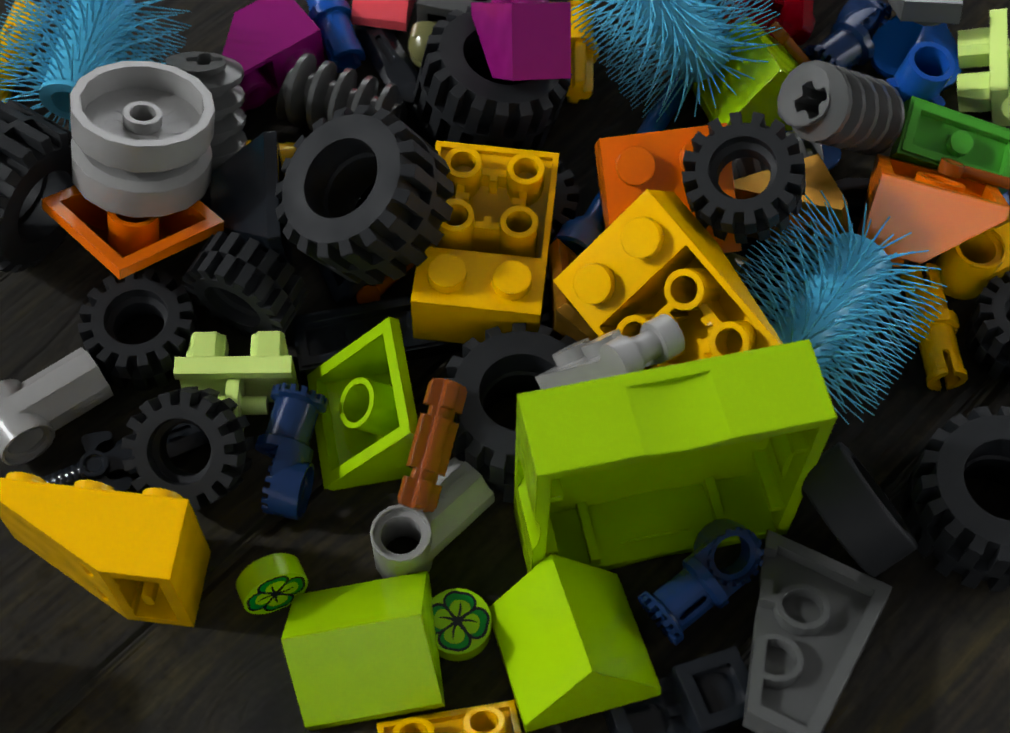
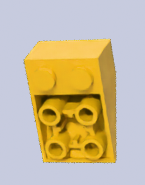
[411,140,560,344]
[553,189,783,370]
[0,472,211,627]

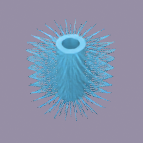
[0,0,191,131]
[571,0,782,122]
[735,190,948,425]

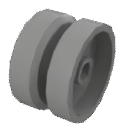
[70,61,215,218]

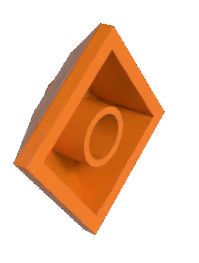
[857,154,1010,267]
[41,185,224,280]

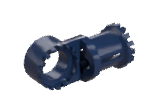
[802,0,893,70]
[255,382,329,521]
[638,518,764,646]

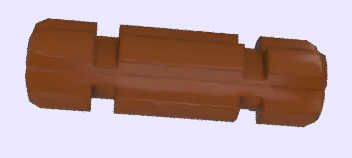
[397,378,467,512]

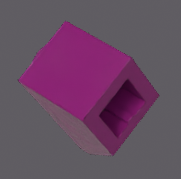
[222,0,325,112]
[471,0,571,81]

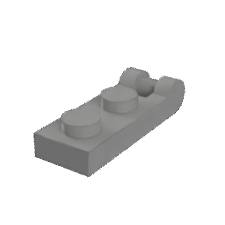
[535,314,685,390]

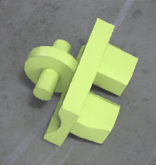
[957,8,1010,126]
[173,331,299,432]

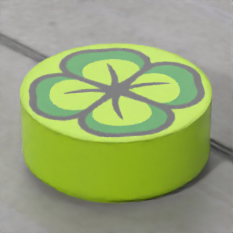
[235,553,308,614]
[432,588,492,661]

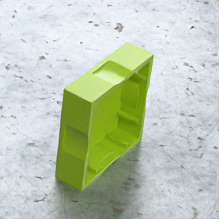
[514,339,837,572]

